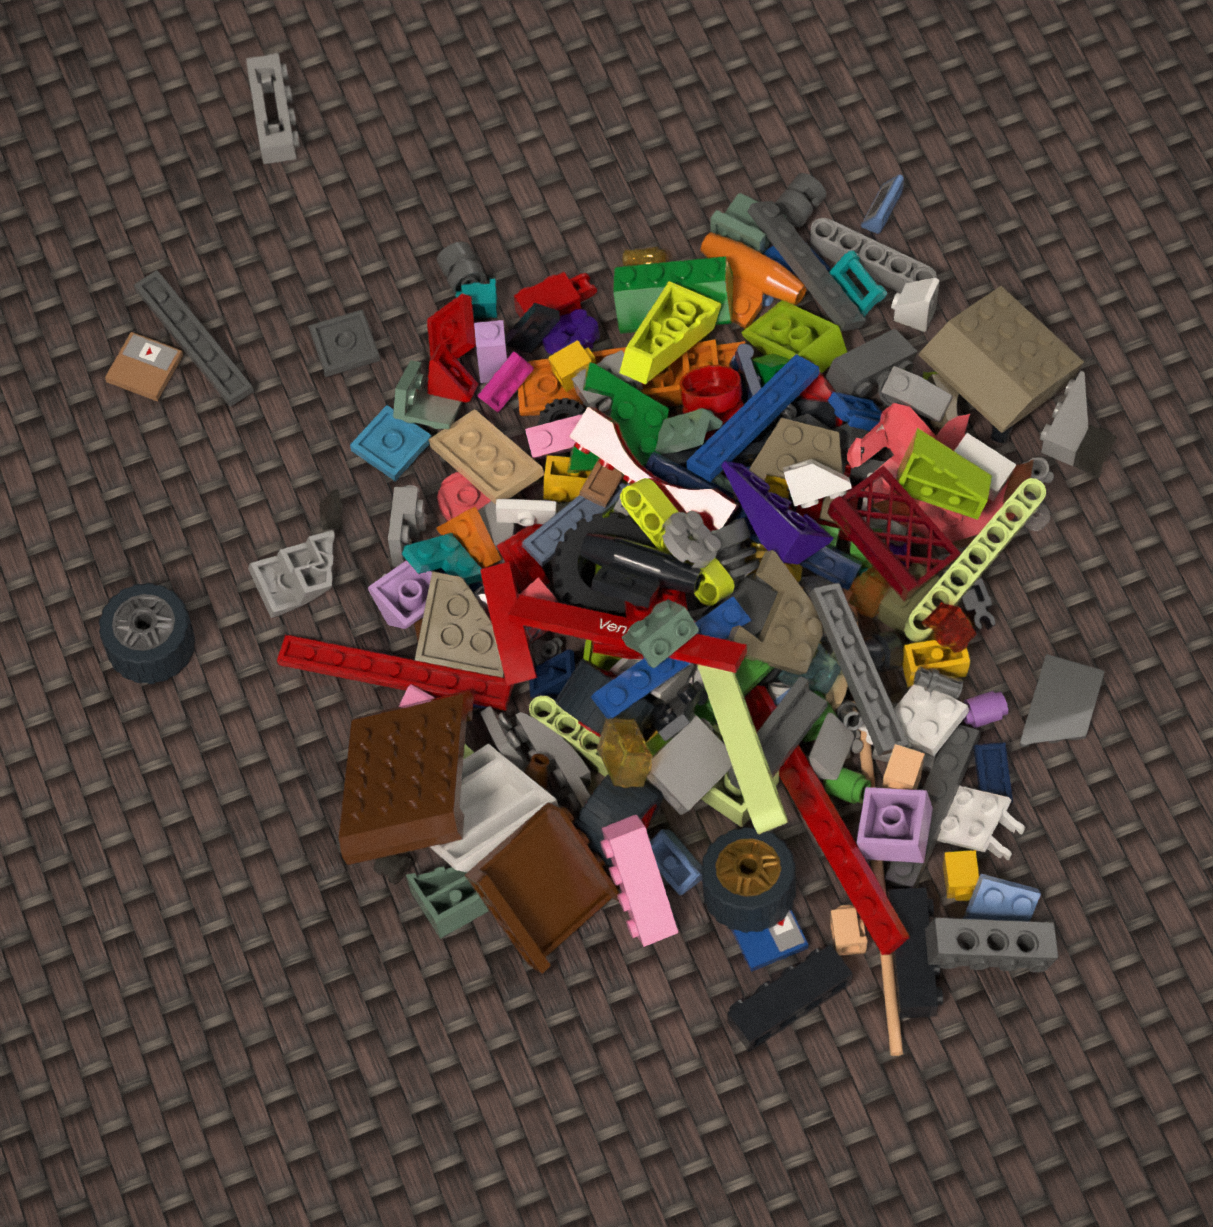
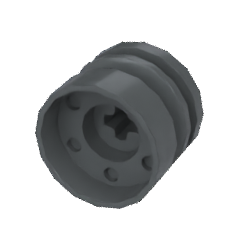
[711,517,760,581]

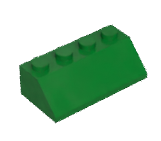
[613,256,733,334]

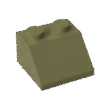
[878,563,960,643]

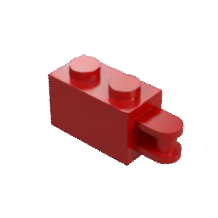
[514,272,597,319]

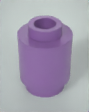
[963,691,1008,728]

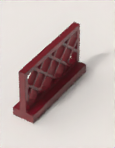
[827,465,961,602]

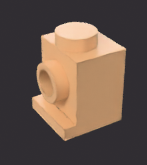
[830,905,867,956]

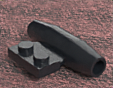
[580,533,703,608]

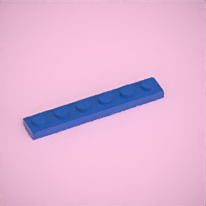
[686,354,819,482]
[591,596,751,722]

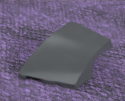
[1019,654,1105,747]

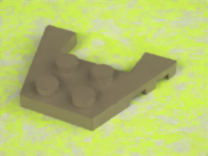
[734,418,843,524]
[727,550,824,675]

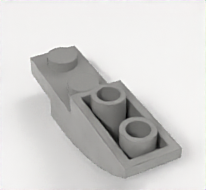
[514,712,591,812]

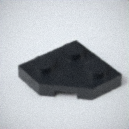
[650,681,709,742]

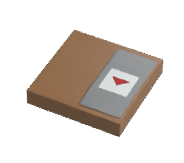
[105,332,183,401]

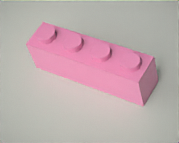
[600,815,678,947]

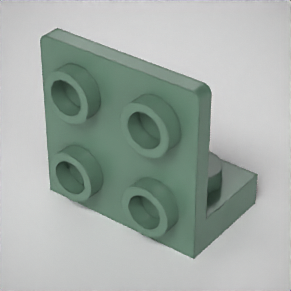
[711,193,787,254]
[393,360,463,429]

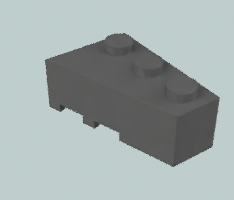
[826,328,917,400]

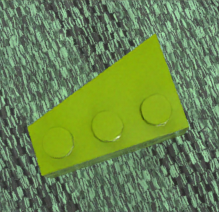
[894,428,992,520]

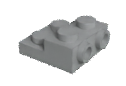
[388,485,427,567]

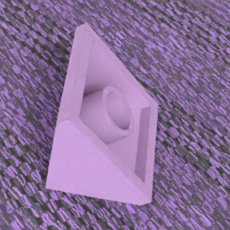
[368,560,432,629]

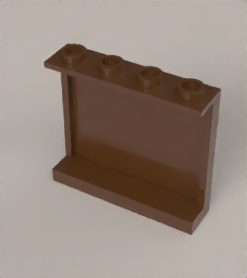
[464,802,620,974]

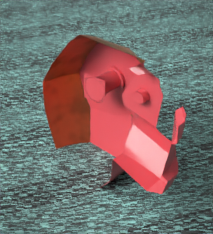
[847,403,1034,549]

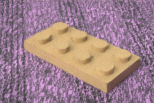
[428,409,544,505]

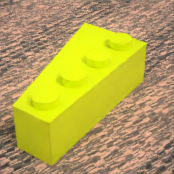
[619,281,721,384]

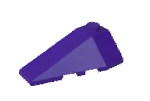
[721,461,834,565]

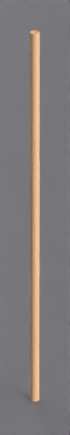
[843,582,903,1056]

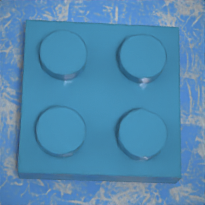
[350,405,432,482]

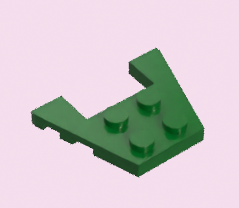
[567,362,669,473]

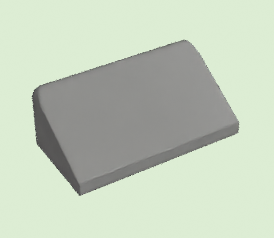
[809,713,854,780]

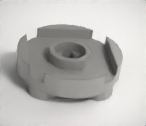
[662,511,721,569]

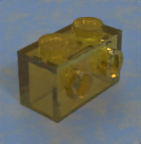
[597,718,653,788]

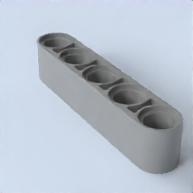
[810,218,937,293]

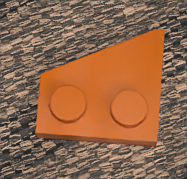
[436,507,502,569]

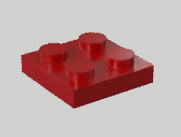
[427,293,476,359]

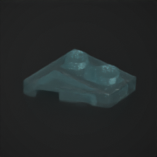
[778,643,841,693]

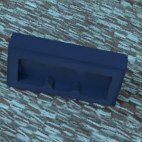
[973,742,1013,804]

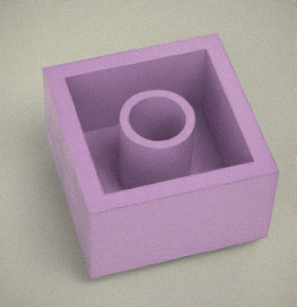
[857,787,933,863]

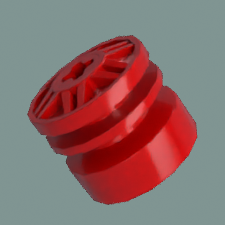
[679,365,744,440]

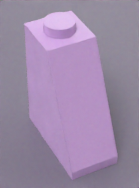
[474,320,507,383]

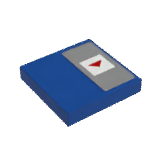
[731,910,808,972]

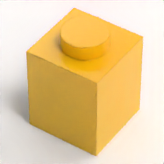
[548,340,596,392]
[943,850,979,901]

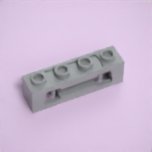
[246,53,300,164]

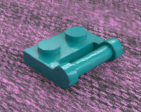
[829,250,887,317]

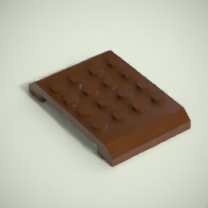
[339,690,474,865]

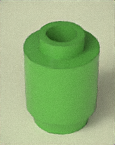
[823,767,871,804]

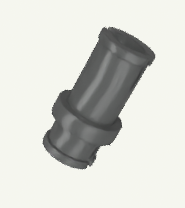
[914,666,963,699]
[836,699,863,731]

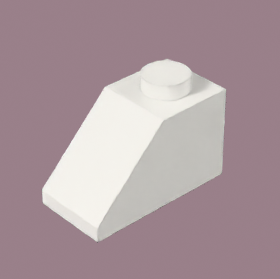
[891,278,940,332]

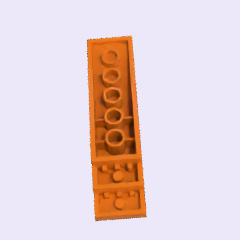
[518,340,746,416]

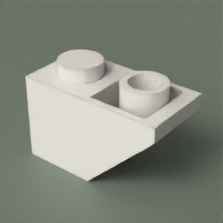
[783,459,852,508]

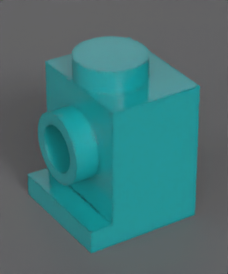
[456,279,497,319]

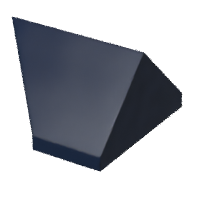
[529,649,575,700]

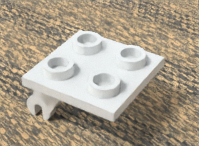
[937,786,1025,860]

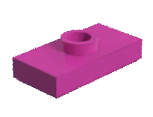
[478,351,534,413]

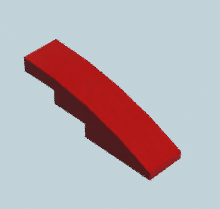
[480,562,538,686]

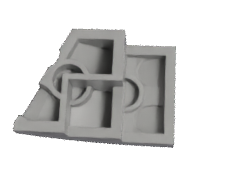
[248,530,335,618]

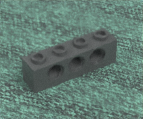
[925,918,1058,972]

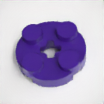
[543,309,600,355]

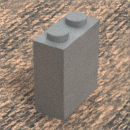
[638,715,732,815]

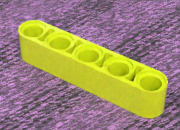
[620,478,734,606]

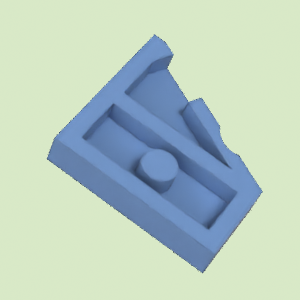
[963,874,1041,922]

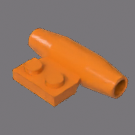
[700,232,807,329]

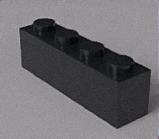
[888,888,943,1019]
[727,944,853,1052]

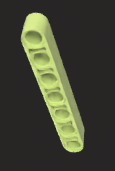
[904,478,1046,642]
[697,664,788,834]

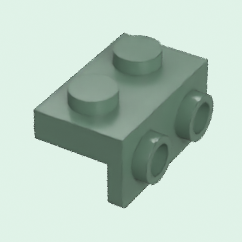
[655,408,723,454]
[622,599,699,668]

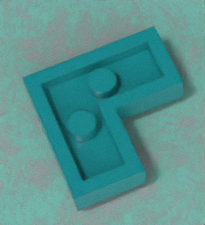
[402,533,482,585]

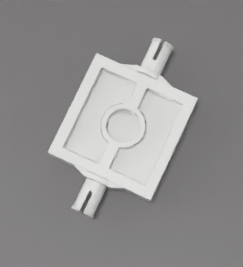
[891,676,969,756]

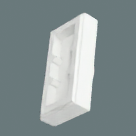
[496,499,556,526]

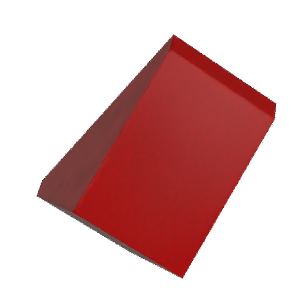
[427,343,478,403]

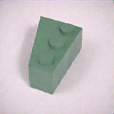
[406,866,489,938]

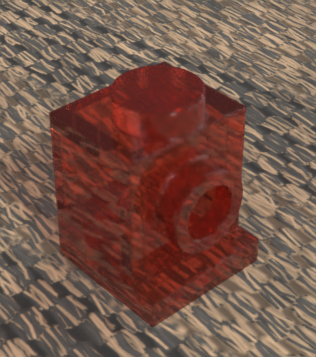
[921,603,977,653]

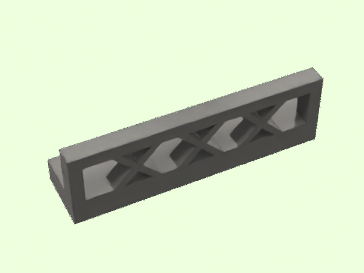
[728,676,828,790]

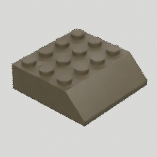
[919,286,1084,433]

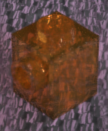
[848,566,892,618]

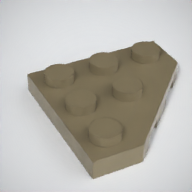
[415,571,504,678]

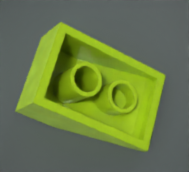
[742,300,847,373]

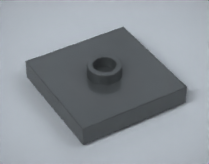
[308,309,380,377]

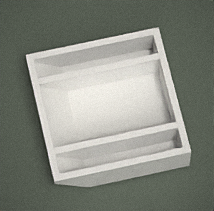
[430,744,559,872]

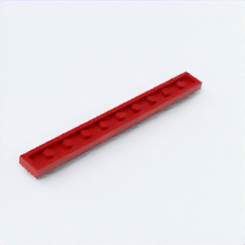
[745,686,910,955]

